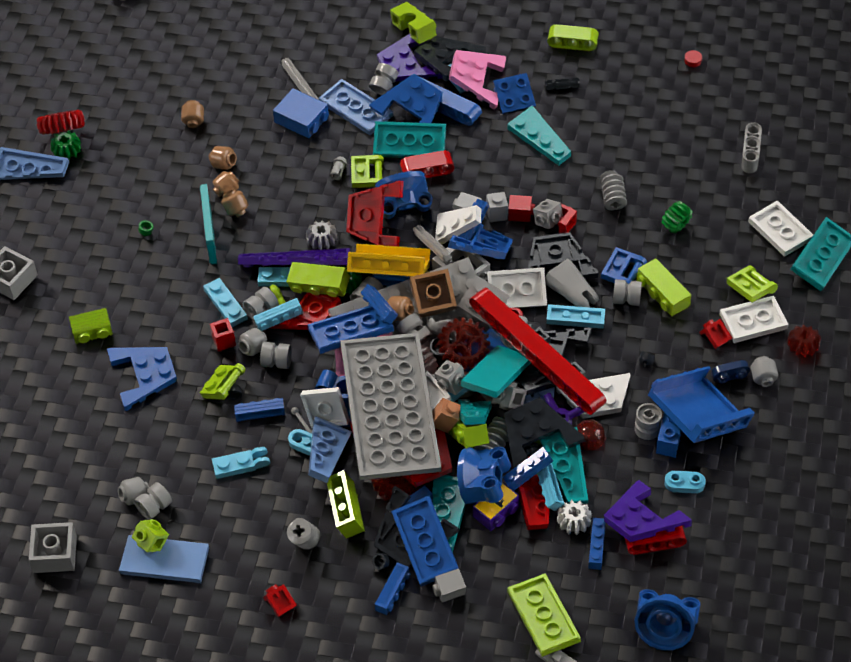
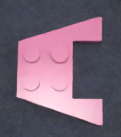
[449,50,506,110]

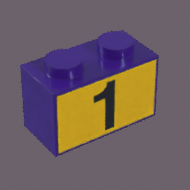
[473,482,519,531]

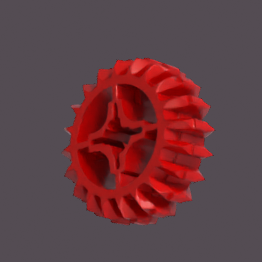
[37,110,85,135]

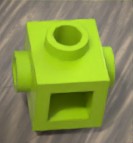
[131,519,169,552]

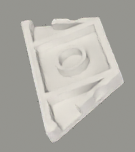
[556,373,630,419]

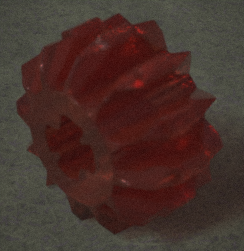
[787,324,821,357]

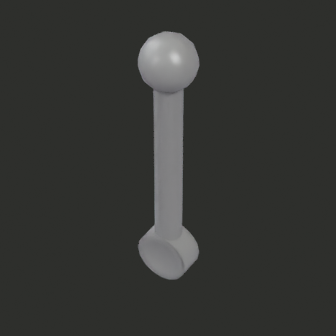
[291,407,313,433]

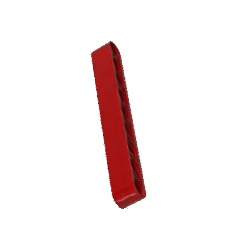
[469,287,607,415]

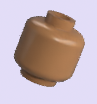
[181,100,204,128]
[209,146,237,170]
[212,171,240,197]
[221,189,248,217]
[387,296,414,321]

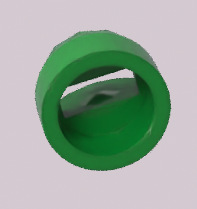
[138,220,153,237]

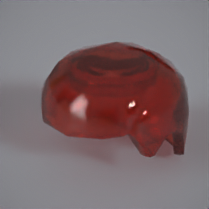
[576,419,605,451]

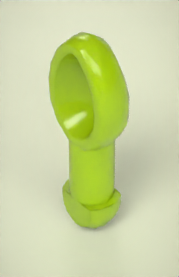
[270,284,286,305]

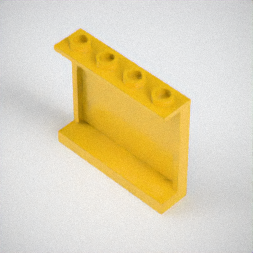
[347,244,430,276]

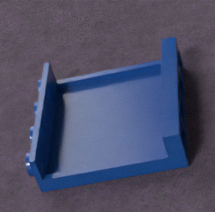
[648,366,755,443]

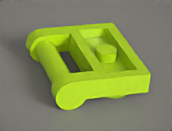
[351,155,384,188]
[727,265,778,302]
[200,363,246,400]

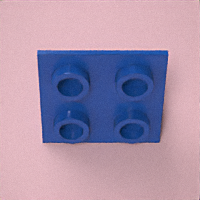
[493,73,536,114]

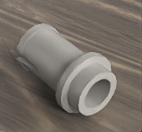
[330,156,347,180]

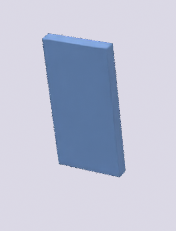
[318,79,394,135]
[119,535,209,583]

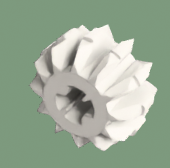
[557,500,592,535]

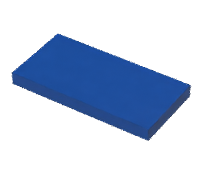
[308,306,394,354]
[391,496,459,587]

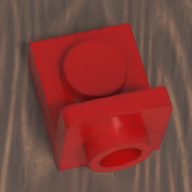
[558,204,577,234]
[699,319,732,349]
[263,584,297,617]

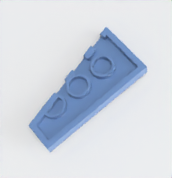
[0,147,69,180]
[308,416,352,483]

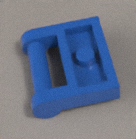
[601,247,647,284]

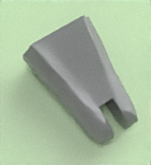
[545,259,599,307]

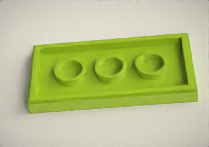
[507,573,581,657]

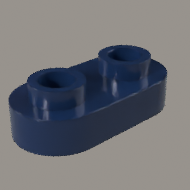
[711,360,750,383]

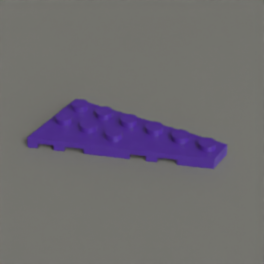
[238,248,350,267]

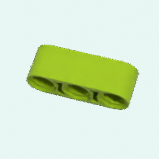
[547,25,599,51]

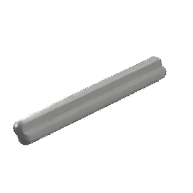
[281,58,319,100]
[413,225,452,262]

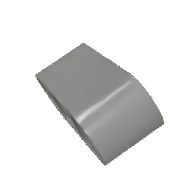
[741,123,762,173]

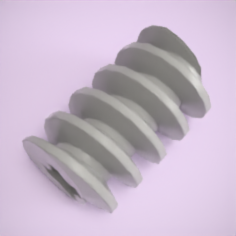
[600,170,627,210]
[474,416,508,450]
[287,518,321,549]

